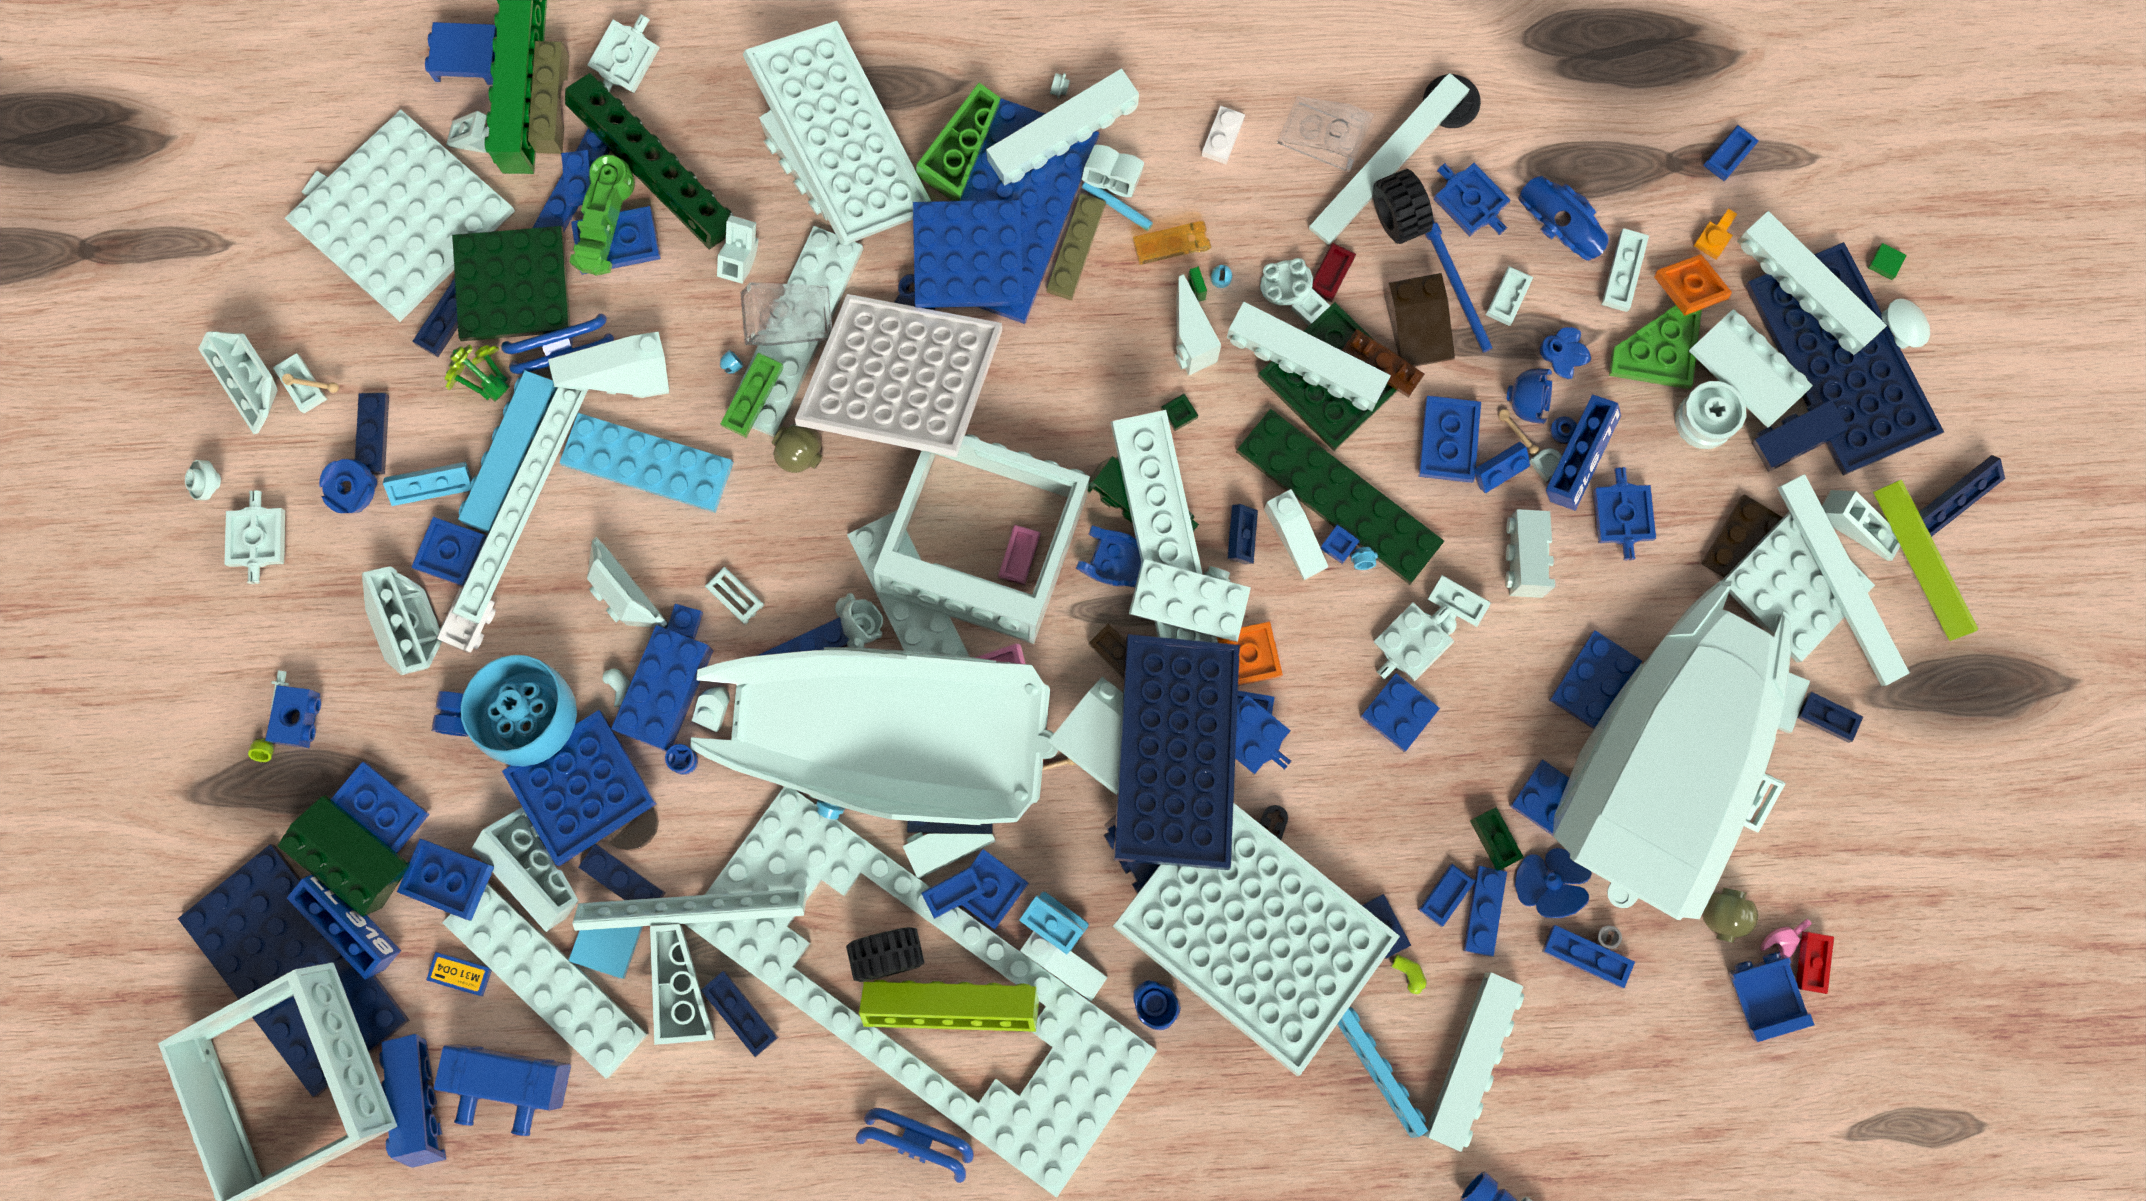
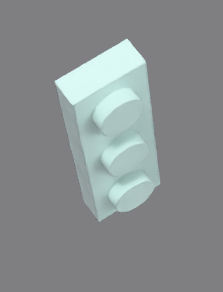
[1601,228,1649,312]

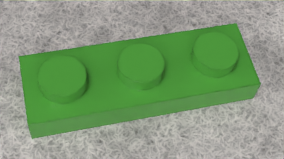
[720,353,784,438]

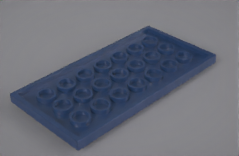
[1745,242,1944,476]
[1113,634,1240,870]
[178,844,410,1097]

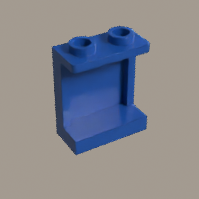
[425,22,497,85]
[1728,952,1815,1042]

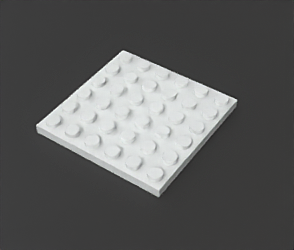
[795,294,1002,457]

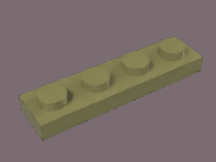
[1047,194,1106,301]

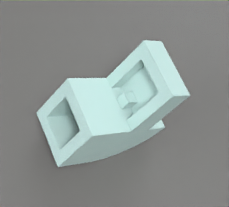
[717,215,759,284]

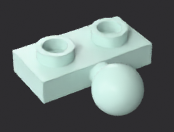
[1428,575,1491,635]

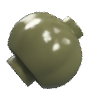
[772,423,823,473]
[1702,887,1758,943]

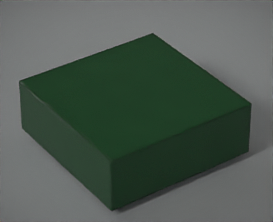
[1161,393,1198,431]

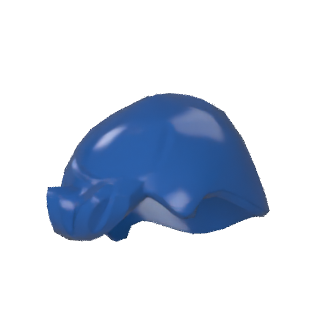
[1133,980,1181,1030]

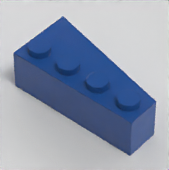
[379,1034,446,1168]

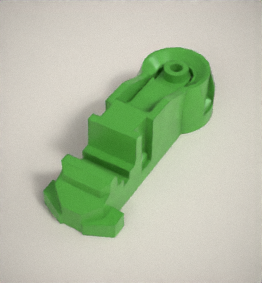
[569,155,635,276]

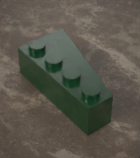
[1088,456,1199,532]

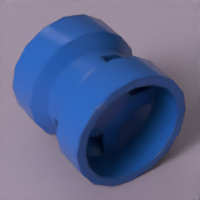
[665,744,698,775]

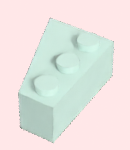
[1505,509,1555,598]

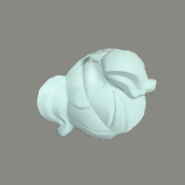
[835,593,883,648]

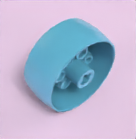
[461,655,577,767]

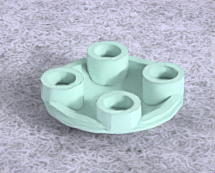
[1260,258,1313,305]
[1881,299,1930,349]

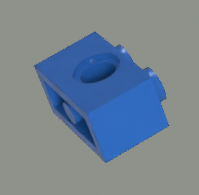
[265,685,321,748]

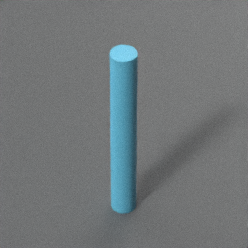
[1082,182,1153,231]

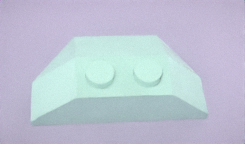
[198,331,278,434]
[587,537,668,629]
[362,566,442,675]

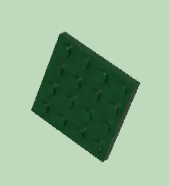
[452,226,570,342]
[1257,302,1398,452]

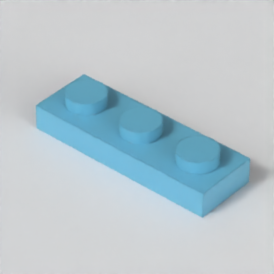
[383,462,472,506]

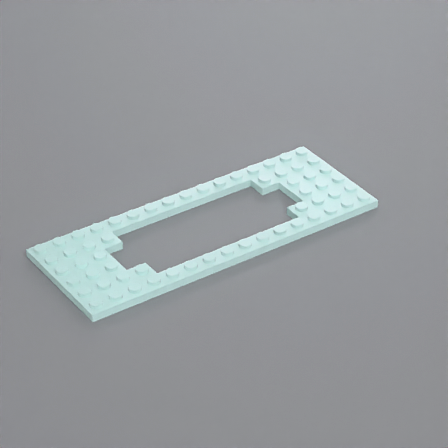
[684,786,1157,1198]

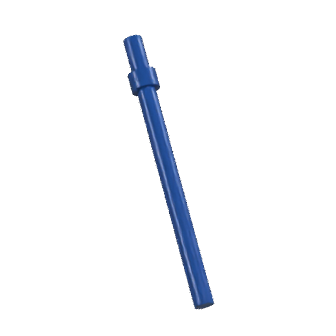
[1425,220,1493,353]

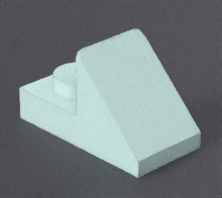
[446,111,489,153]

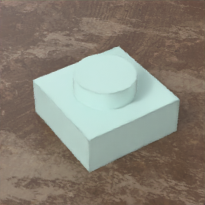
[1291,288,1330,326]

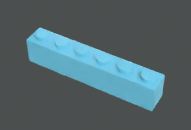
[458,370,557,534]

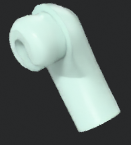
[602,668,631,707]

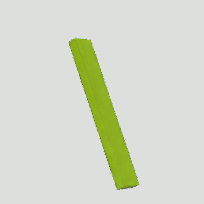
[1873,479,1978,641]

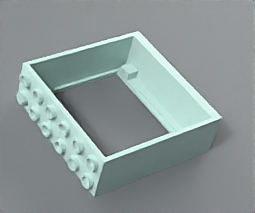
[873,434,1090,644]
[158,963,397,1201]

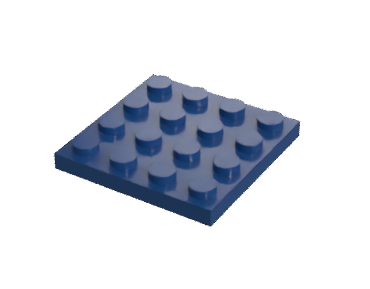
[913,200,1024,308]
[502,710,657,866]

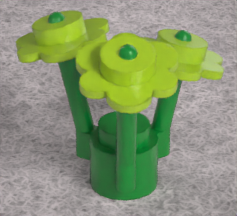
[445,344,510,402]

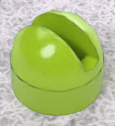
[248,738,274,762]

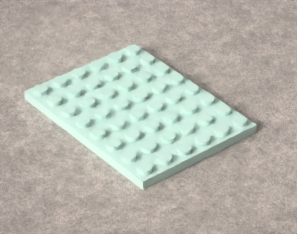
[1112,803,1400,1076]

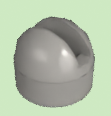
[1598,925,1622,950]

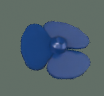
[1515,848,1592,918]

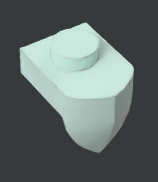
[692,687,730,732]

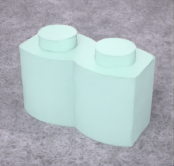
[1082,145,1144,197]

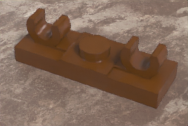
[1342,329,1425,398]

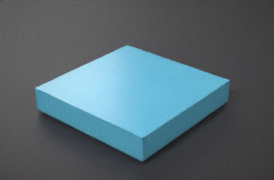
[569,926,643,979]

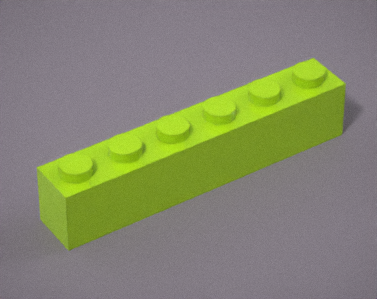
[859,980,1039,1032]

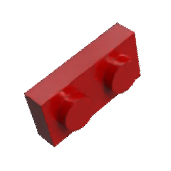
[1796,931,1834,994]

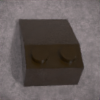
[1384,273,1455,367]

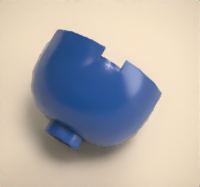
[1507,368,1552,424]

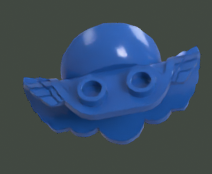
[1518,176,1609,261]

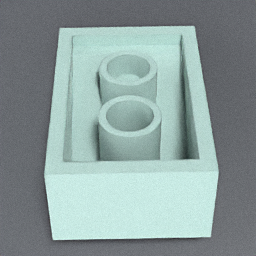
[1175,274,1221,375]

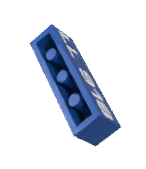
[1546,394,1621,511]
[287,875,401,980]

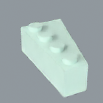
[759,110,828,221]
[650,924,715,1045]

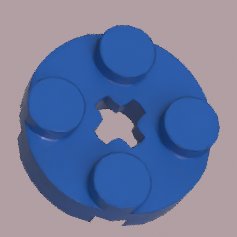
[319,459,377,513]

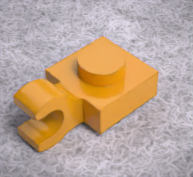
[1693,208,1737,260]

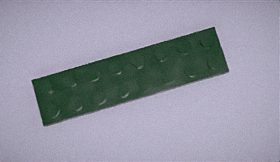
[1236,409,1444,585]

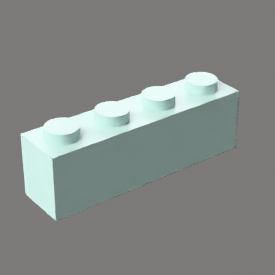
[471,807,579,932]

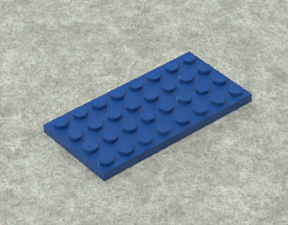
[960,98,1099,324]

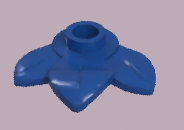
[1540,327,1591,379]

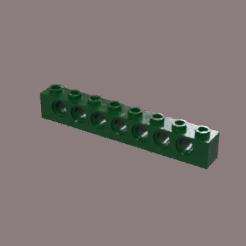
[565,73,734,250]

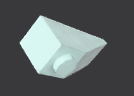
[1264,489,1328,580]
[1822,490,1900,561]
[903,832,996,879]
[1020,931,1108,1001]

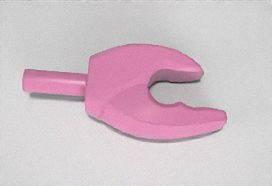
[1760,919,1812,957]

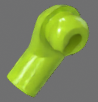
[1391,954,1427,995]

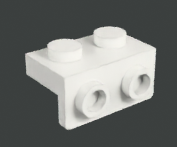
[436,588,496,653]

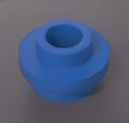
[1550,416,1577,444]

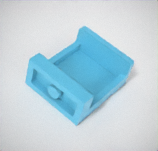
[1019,891,1089,955]

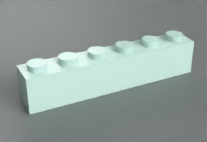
[986,68,1139,186]
[1737,211,1887,355]
[1227,302,1391,411]
[1423,972,1524,1152]

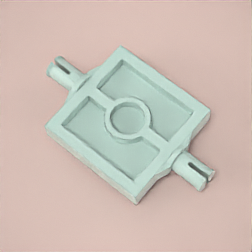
[588,14,660,93]
[225,490,285,584]
[1374,603,1454,681]

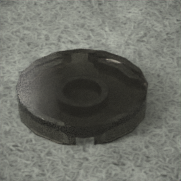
[605,806,659,851]

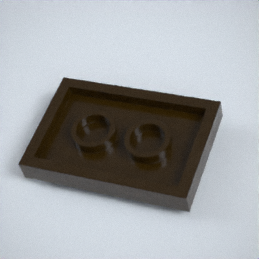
[1701,494,1783,578]

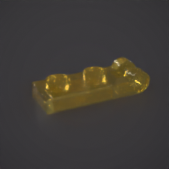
[1133,221,1211,265]

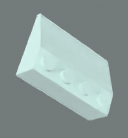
[1048,677,1123,795]

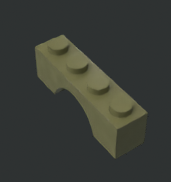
[528,41,570,154]

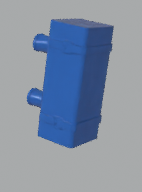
[434,1044,571,1136]

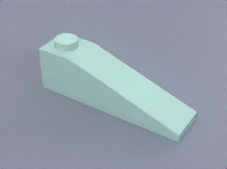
[548,332,669,398]

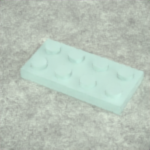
[1129,559,1251,642]

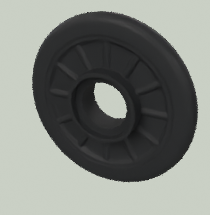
[1423,74,1481,128]

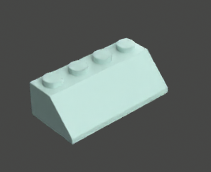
[1689,309,1813,428]

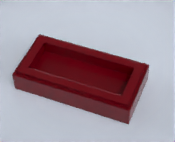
[1312,242,1356,302]

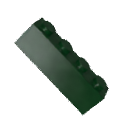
[277,795,411,917]

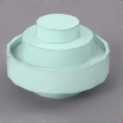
[185,460,221,500]

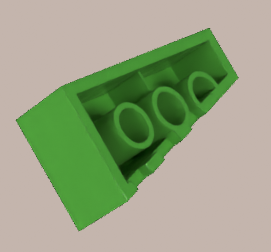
[916,83,1001,201]

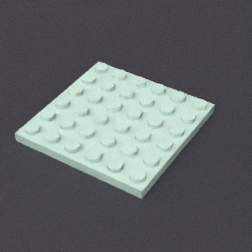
[285,110,515,322]

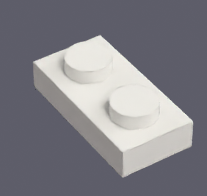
[1202,106,1245,165]

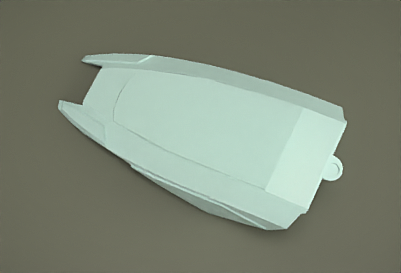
[1553,580,1791,920]
[690,647,1058,825]

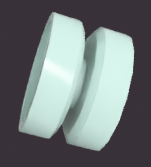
[1675,381,1746,449]

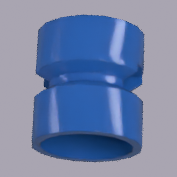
[431,691,468,737]
[1460,1171,1517,1201]

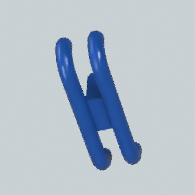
[501,314,614,374]
[856,1108,974,1183]

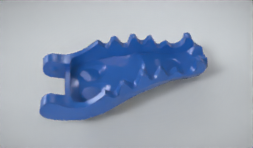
[1076,525,1141,588]

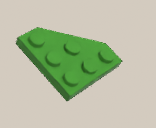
[1609,305,1702,389]

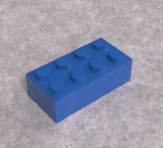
[611,625,714,752]

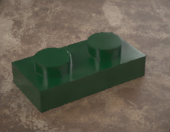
[1470,807,1524,871]

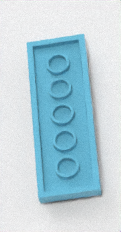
[559,413,734,513]

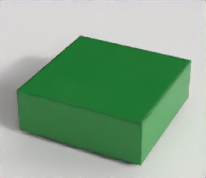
[1868,243,1907,280]
[1188,266,1207,302]

